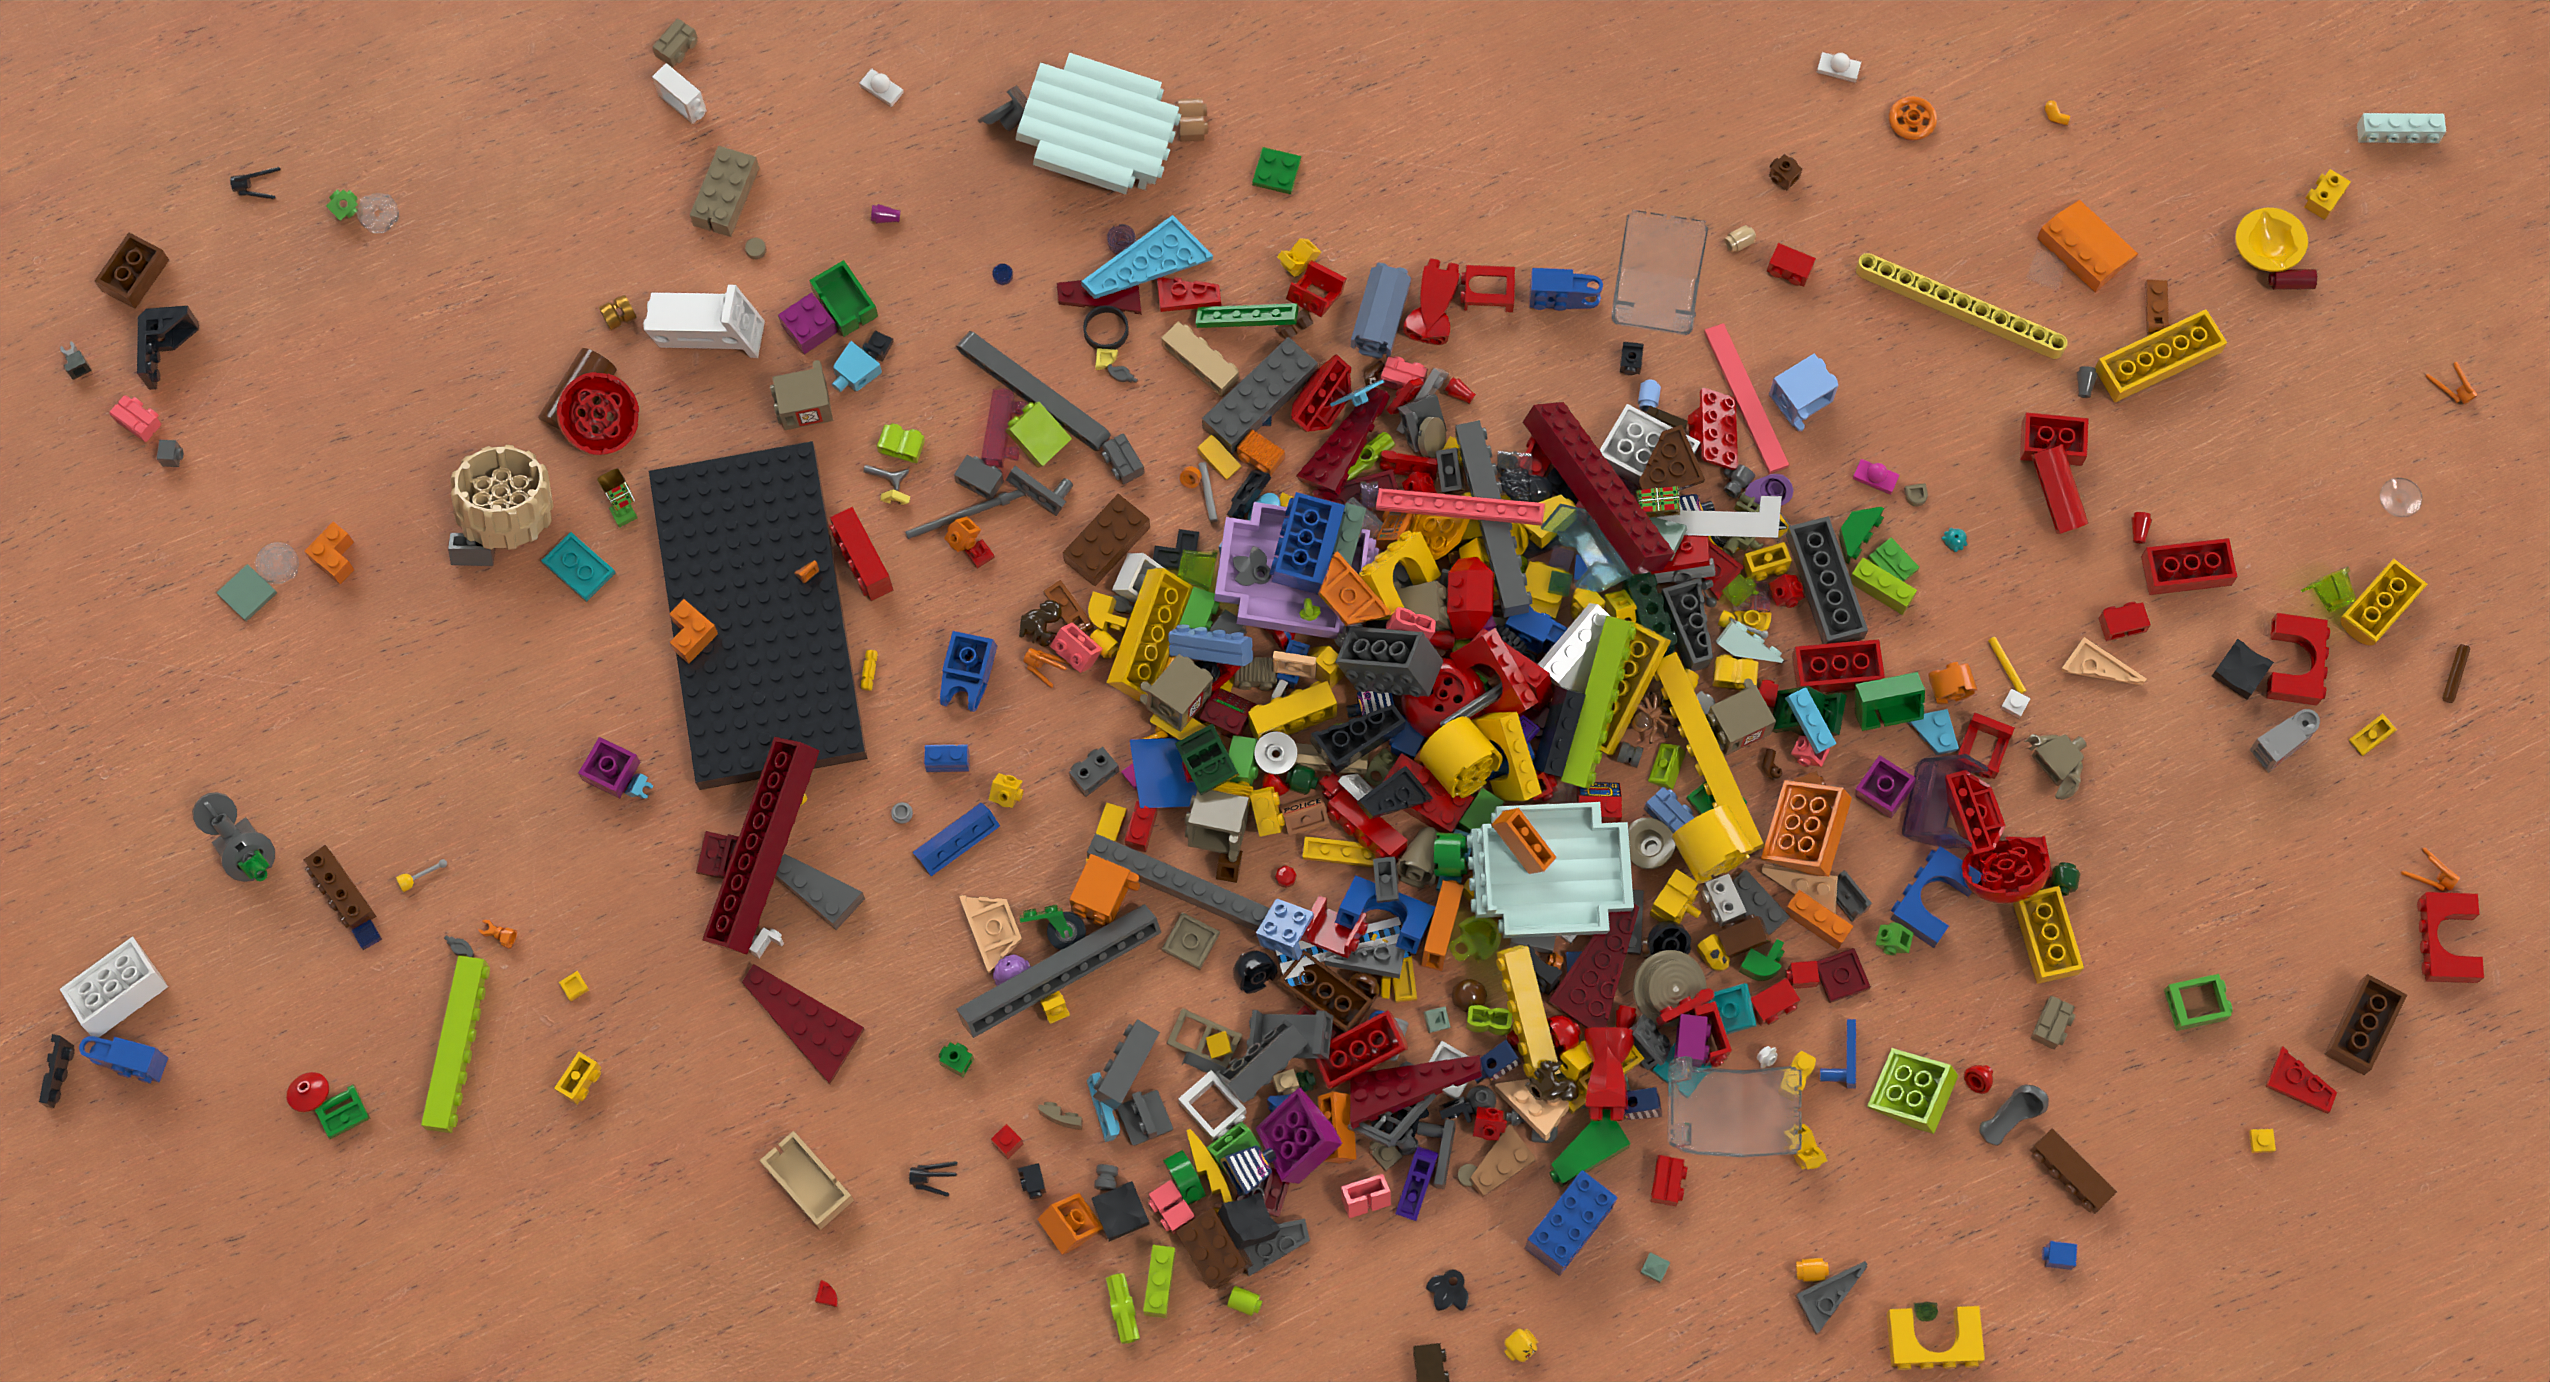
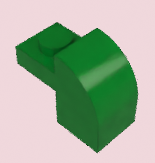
[1739,939,1785,981]
[1163,1150,1206,1205]

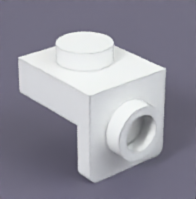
[749,927,784,959]

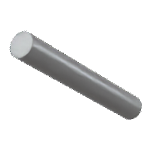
[1198,462,1218,522]

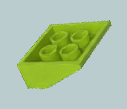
[1867,1048,1959,1134]

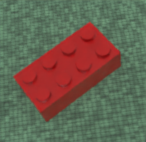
[829,506,893,601]
[2141,538,2238,595]
[1792,639,1885,693]
[1383,753,1474,833]

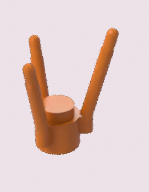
[2426,362,2478,405]
[1023,648,1071,688]
[2401,847,2460,891]

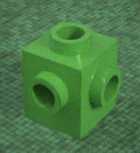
[326,189,358,221]
[1875,922,1914,955]

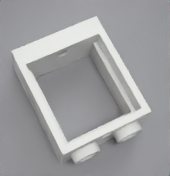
[652,63,707,124]
[1178,1070,1246,1142]

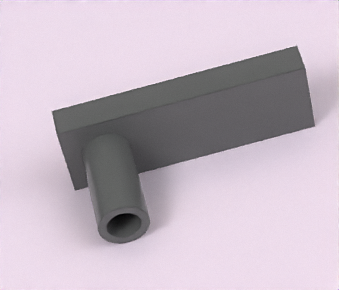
[1006,466,1073,516]
[1417,1119,1456,1190]

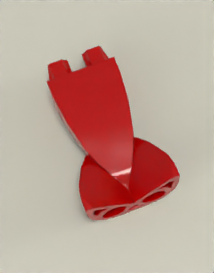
[1403,258,1460,345]
[1584,1027,1635,1121]

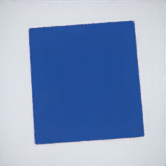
[1130,738,1198,808]

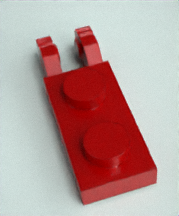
[1379,450,1438,480]
[1656,988,1714,1026]

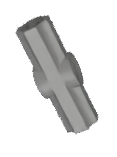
[1650,558,1715,584]

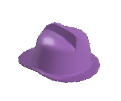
[1745,474,1794,510]

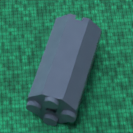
[1351,263,1411,359]

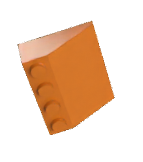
[2037,200,2138,293]
[1761,780,1852,877]

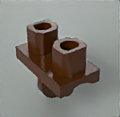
[1274,303,1313,339]

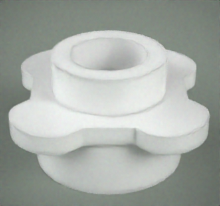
[1757,1046,1778,1068]

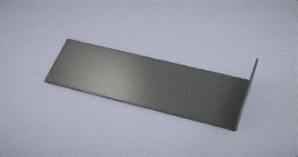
[1182,1051,1228,1074]

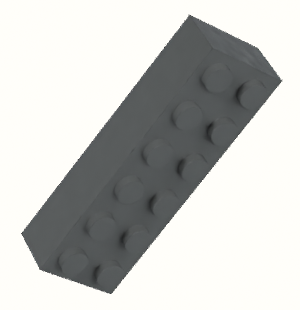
[1202,337,1318,454]
[1786,516,1868,644]

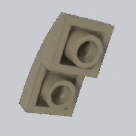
[1038,1102,1083,1130]

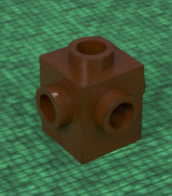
[1769,154,1803,191]

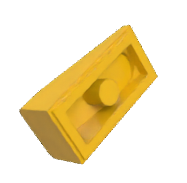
[1197,435,1241,480]
[2349,713,2397,756]

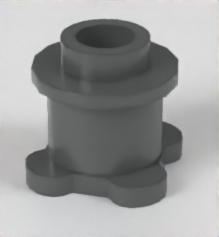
[1393,1127,1419,1155]

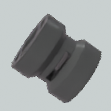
[1617,741,1644,768]
[1094,1164,1119,1191]

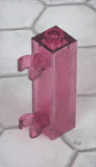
[981,388,1027,468]

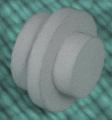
[891,802,913,824]

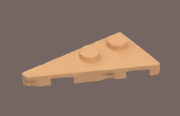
[2060,637,2146,685]
[1762,864,1838,914]

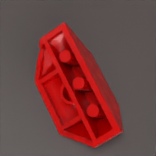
[1291,354,1351,432]
[1447,557,1494,640]
[1945,770,2006,856]

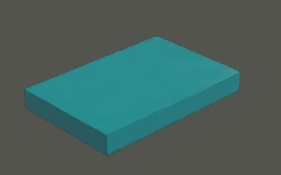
[541,532,616,602]

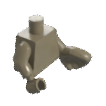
[2025,734,2087,800]

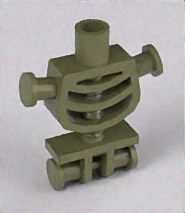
[1720,491,1764,556]

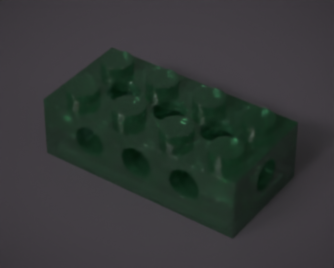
[1622,572,1677,658]

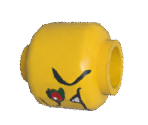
[1504,1328,1538,1362]

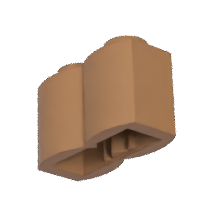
[1178,98,1208,142]

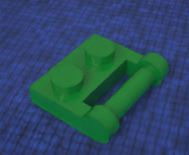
[315,1084,370,1139]

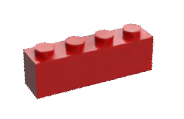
[1327,788,1408,860]

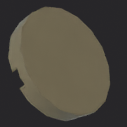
[1418,417,1446,458]

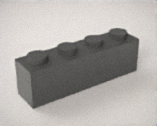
[1093,1019,1160,1110]

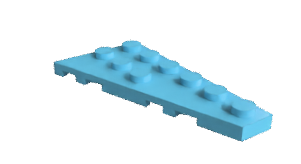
[1081,215,1213,299]

